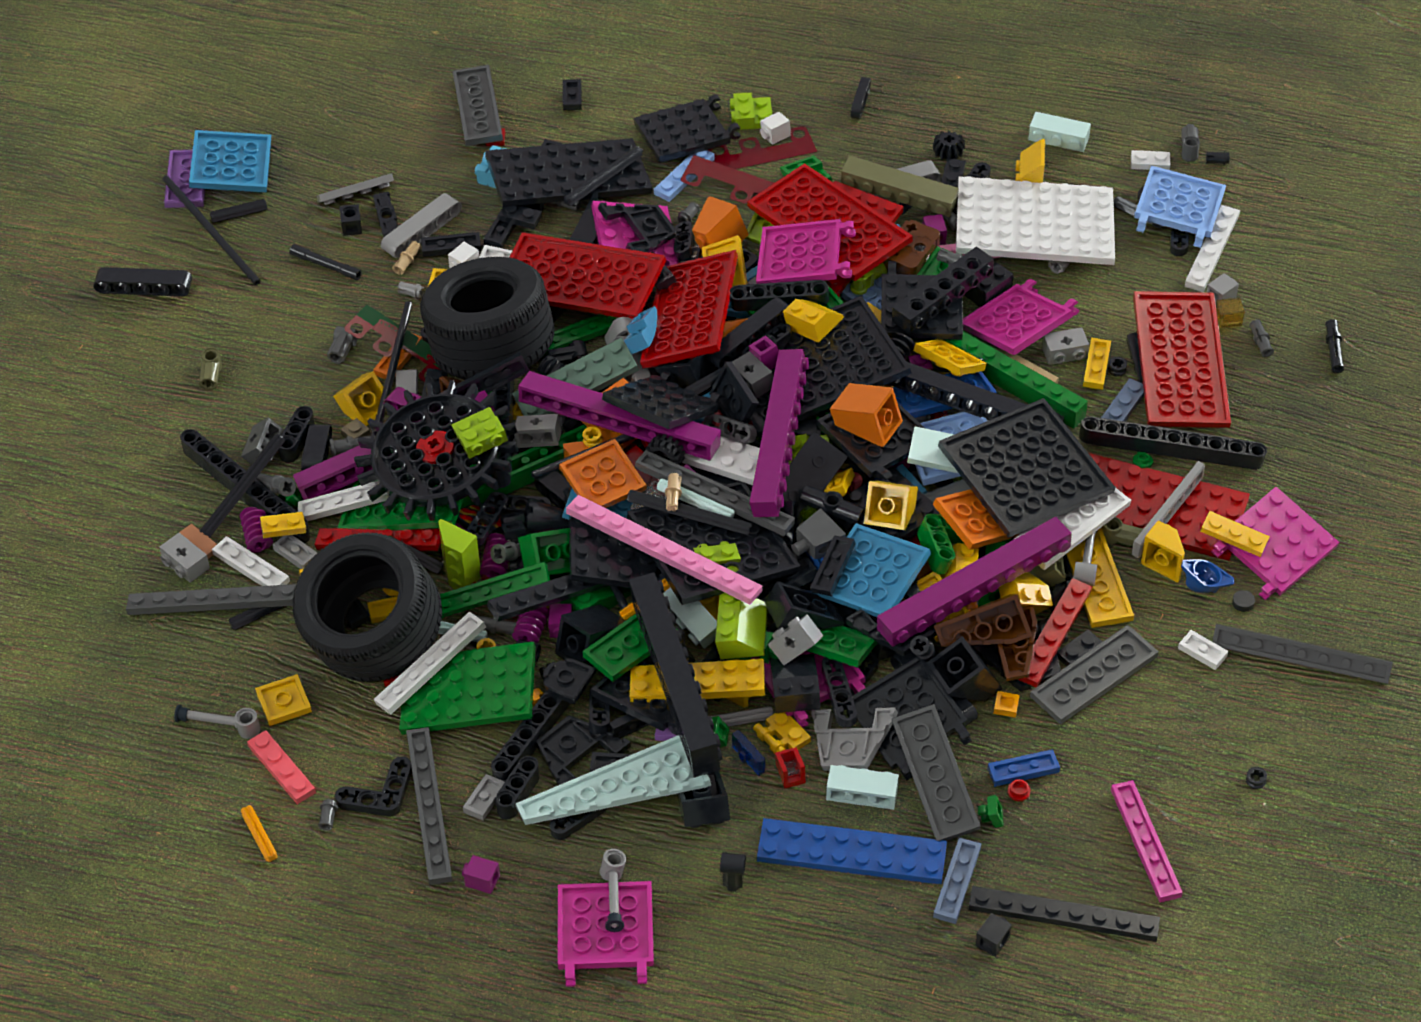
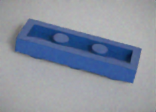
[987,749,1060,787]

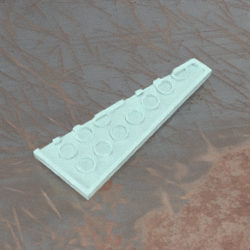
[516,735,711,825]

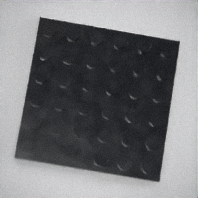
[938,398,1116,538]
[627,481,800,605]

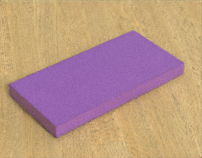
[164,150,205,208]

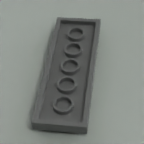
[453,65,503,146]
[1030,625,1159,725]
[892,704,981,841]

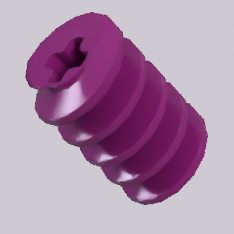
[240,507,273,553]
[480,533,510,579]
[512,607,549,643]

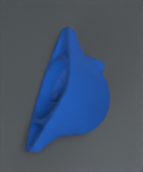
[1181,559,1234,593]

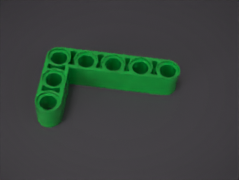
[917,514,1013,575]

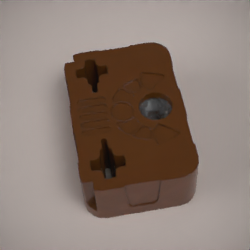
[882,220,940,275]

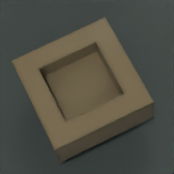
[341,418,370,438]

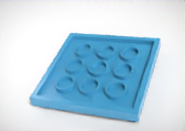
[189,130,271,192]
[816,523,931,617]

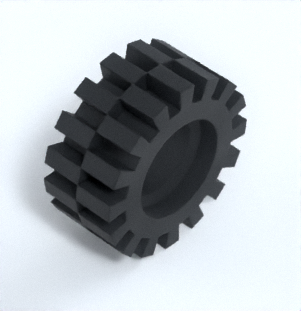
[645,434,685,465]

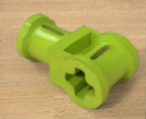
[850,263,887,295]

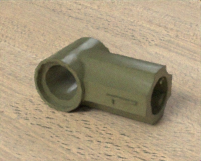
[199,347,222,390]
[1102,517,1143,545]

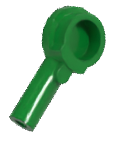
[1132,452,1153,468]

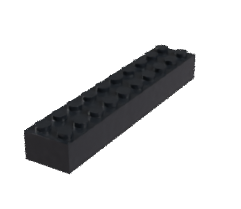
[629,572,723,778]

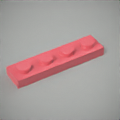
[247,730,316,805]

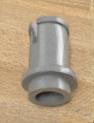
[398,281,424,299]

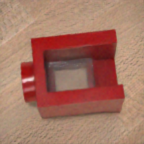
[775,747,806,789]

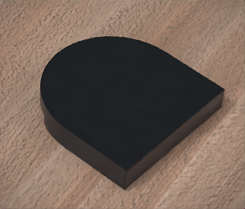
[543,658,596,705]

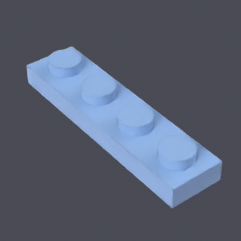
[654,150,715,202]

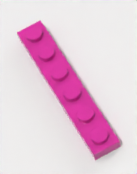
[1111,780,1183,903]

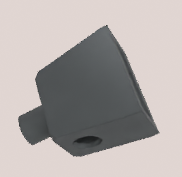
[791,509,846,560]

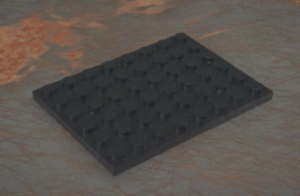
[717,296,912,438]

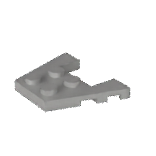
[811,708,898,771]

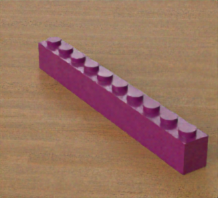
[749,349,809,517]
[518,371,721,461]
[293,390,495,500]
[877,517,1072,647]

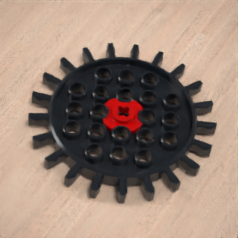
[354,380,518,521]

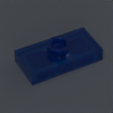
[732,730,765,776]

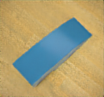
[624,306,657,355]

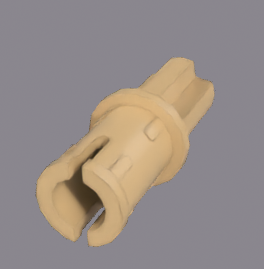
[392,241,421,275]
[665,473,682,511]

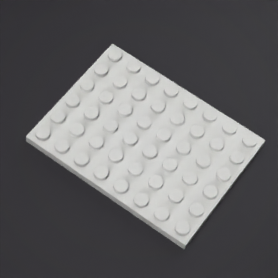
[956,176,1115,265]

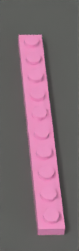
[566,495,762,605]

